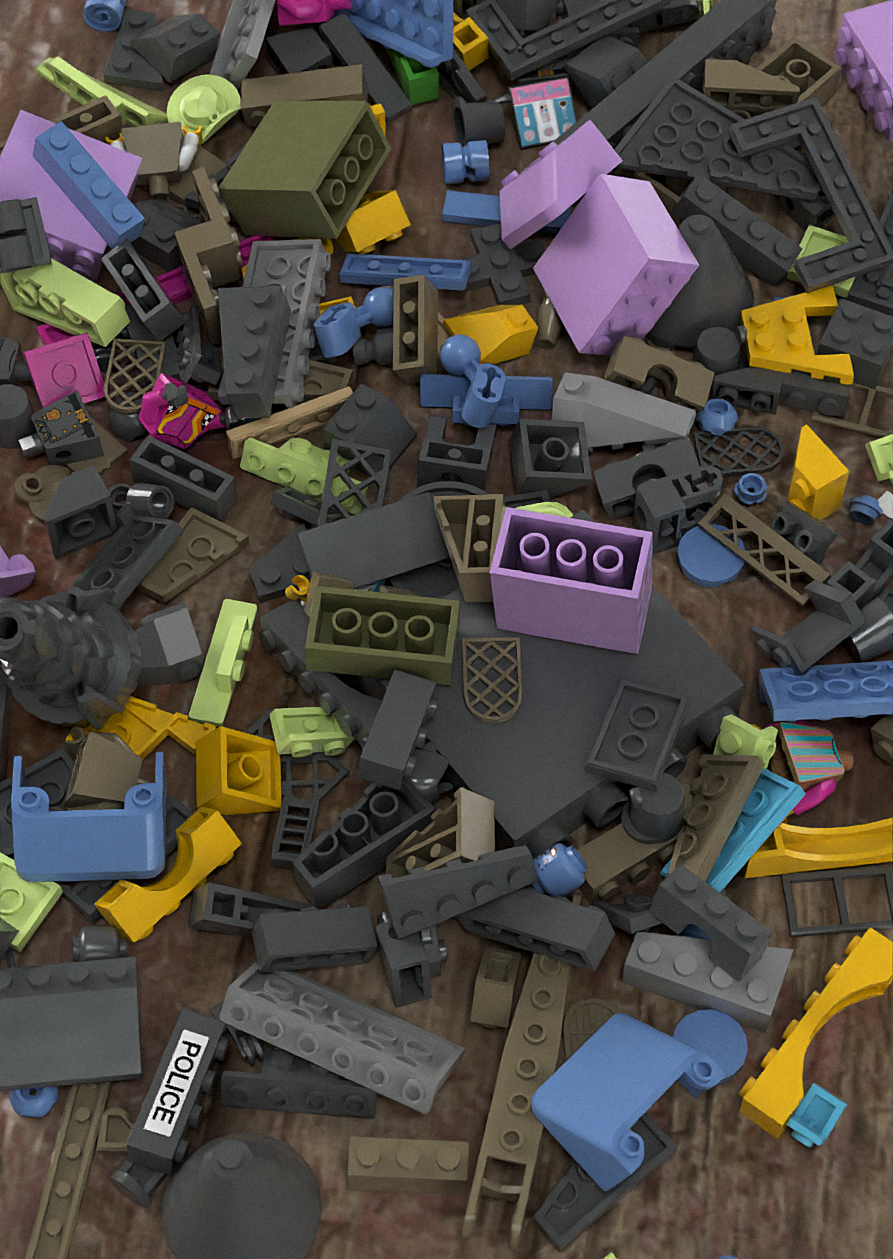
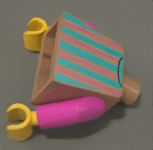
[750,720,854,824]

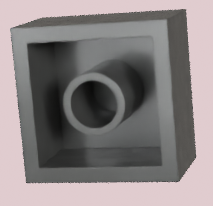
[817,299,893,390]

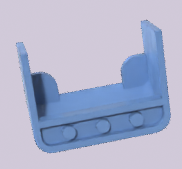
[11,752,167,882]

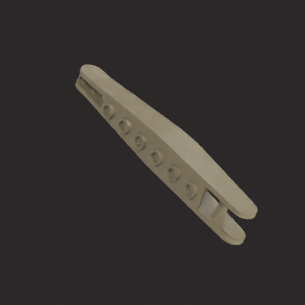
[462,892,582,1250]

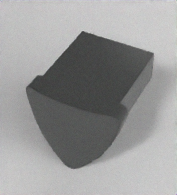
[109,1160,169,1208]

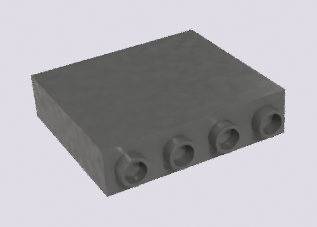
[357,510,745,860]

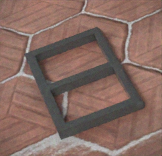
[781,866,893,937]

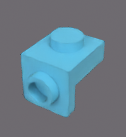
[787,1083,848,1147]

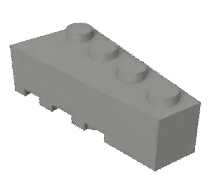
[622,931,793,1033]

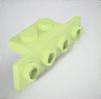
[240,437,368,515]
[189,599,258,727]

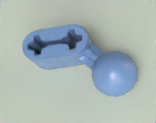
[313,287,394,357]
[439,334,506,428]

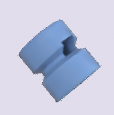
[83,0,127,32]
[442,140,489,184]

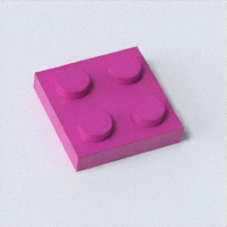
[23,332,105,409]

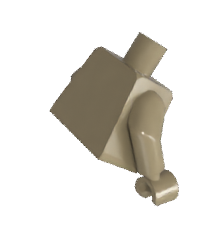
[50,726,154,811]

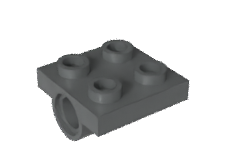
[0,197,52,274]

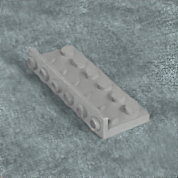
[208,0,275,90]
[218,239,331,409]
[219,961,466,1114]

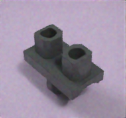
[770,502,837,564]

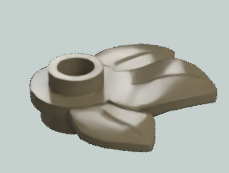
[14,465,70,521]

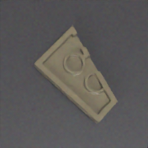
[135,507,249,604]

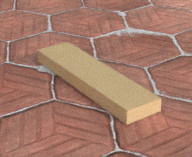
[226,386,353,459]

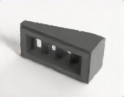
[270,797,320,870]

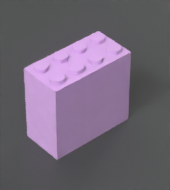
[834,0,893,142]
[0,110,142,282]
[533,174,699,356]
[490,507,652,654]

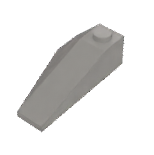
[552,373,696,452]

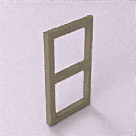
[810,376,893,438]

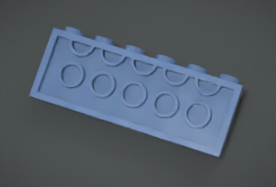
[330,0,453,67]
[759,660,893,723]

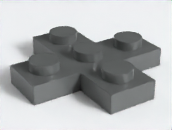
[456,223,545,305]

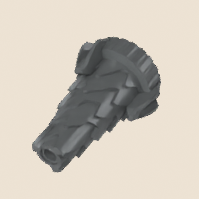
[0,579,142,730]

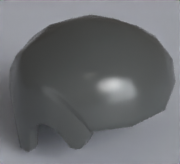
[109,391,149,442]

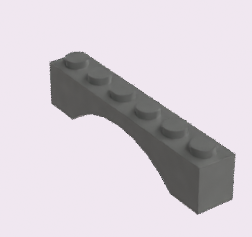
[259,600,382,750]

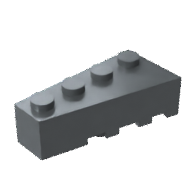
[292,778,436,910]

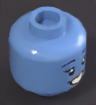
[532,843,588,898]

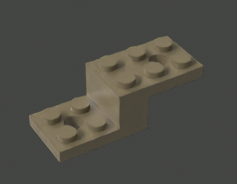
[174,167,243,345]

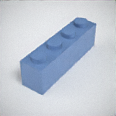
[33,121,145,249]

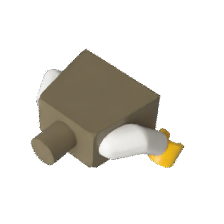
[105,121,202,199]

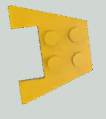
[740,286,854,385]
[65,696,216,761]

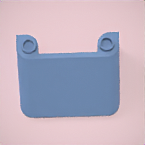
[531,1013,726,1192]

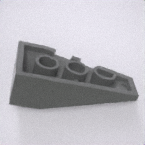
[134,602,204,686]

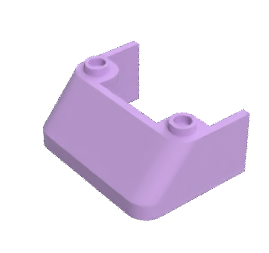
[499,120,623,249]

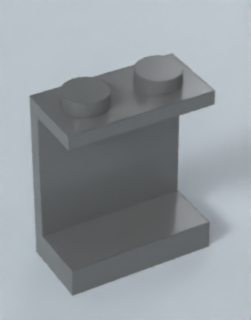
[751,580,866,673]

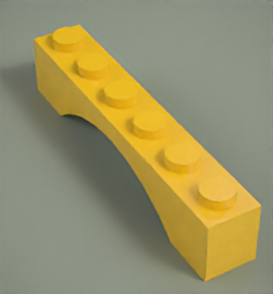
[742,817,893,879]
[739,927,893,1139]

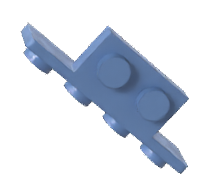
[420,374,553,427]

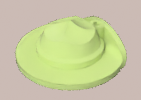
[167,75,241,146]

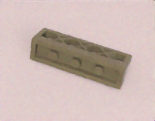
[698,493,831,608]

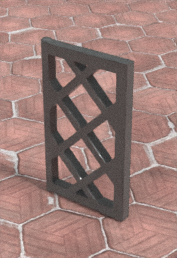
[318,439,392,527]
[244,708,350,816]

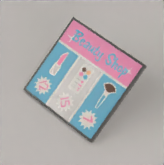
[508,77,577,149]

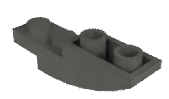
[711,367,850,417]

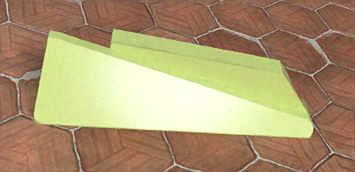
[35,57,168,127]

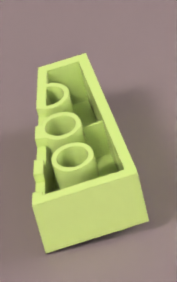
[0,258,130,347]

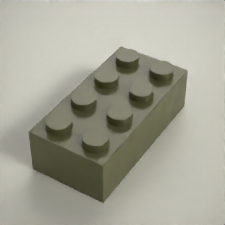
[305,586,460,685]

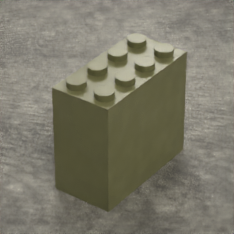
[218,101,392,239]

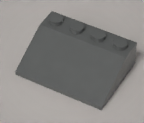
[0,957,142,1091]

